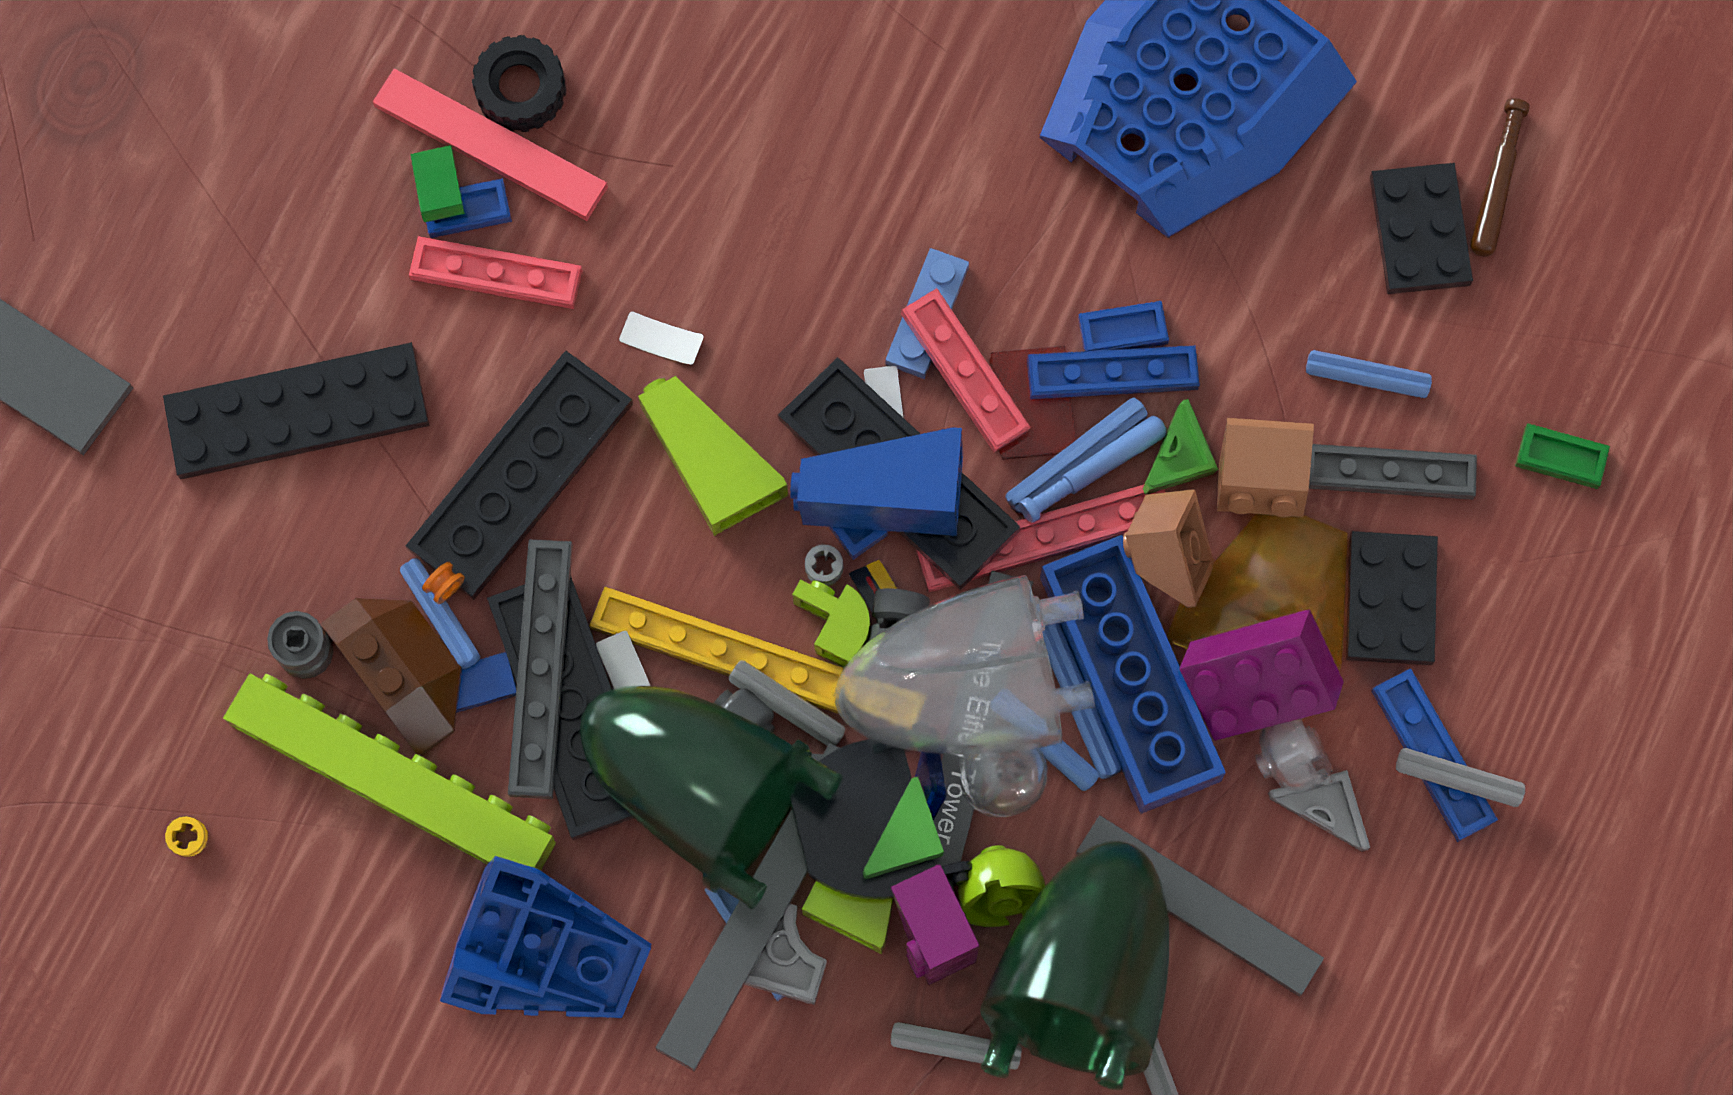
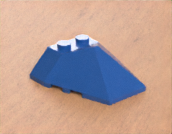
[440,856,651,1018]

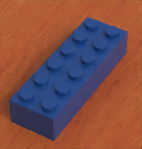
[1040,535,1226,814]

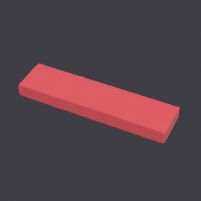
[409,236,582,309]
[900,288,1031,453]

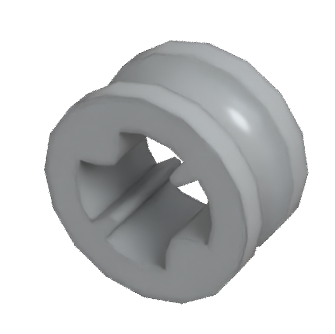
[805,545,843,586]

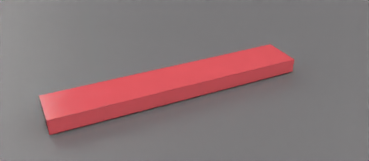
[373,68,608,221]
[916,484,1166,592]

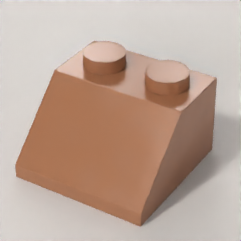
[1217,418,1314,517]
[1123,489,1215,607]

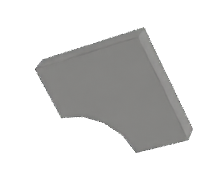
[745,904,827,1005]

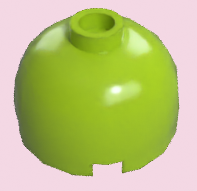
[958,845,1048,927]

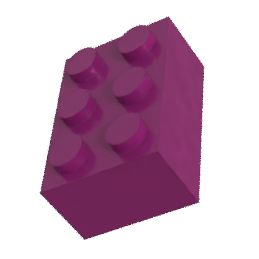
[1179,609,1344,741]

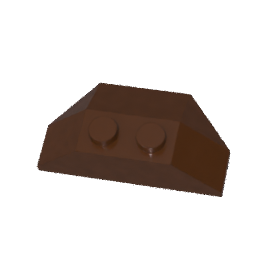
[321,598,462,756]

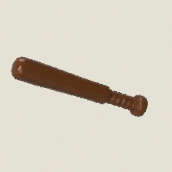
[1470,98,1530,257]

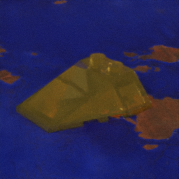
[1167,514,1348,671]

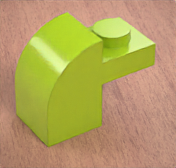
[792,579,870,671]

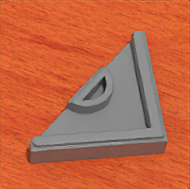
[1268,770,1370,852]

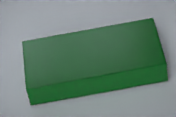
[410,145,465,222]
[1515,423,1610,489]

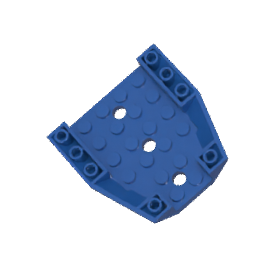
[1040,0,1357,238]

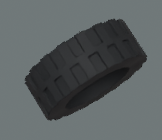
[472,35,566,132]

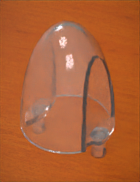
[834,575,1095,755]

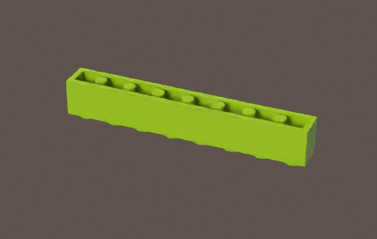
[223,673,556,871]

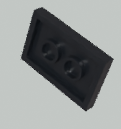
[1370,163,1473,294]
[1346,531,1438,665]

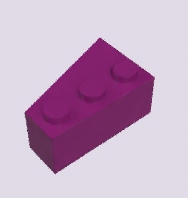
[891,864,979,985]

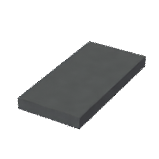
[0,299,133,456]

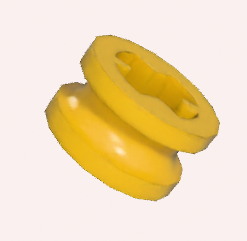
[165,816,208,857]

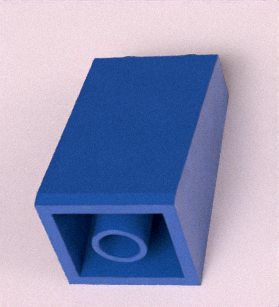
[790,427,964,536]

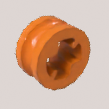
[422,562,465,604]

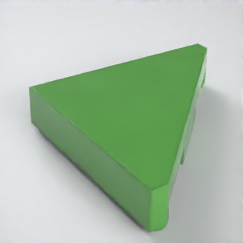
[1143,399,1218,495]
[863,777,944,879]

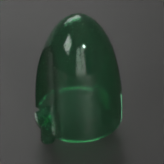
[580,685,843,909]
[980,840,1169,1090]

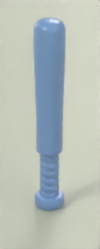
[1019,416,1167,523]

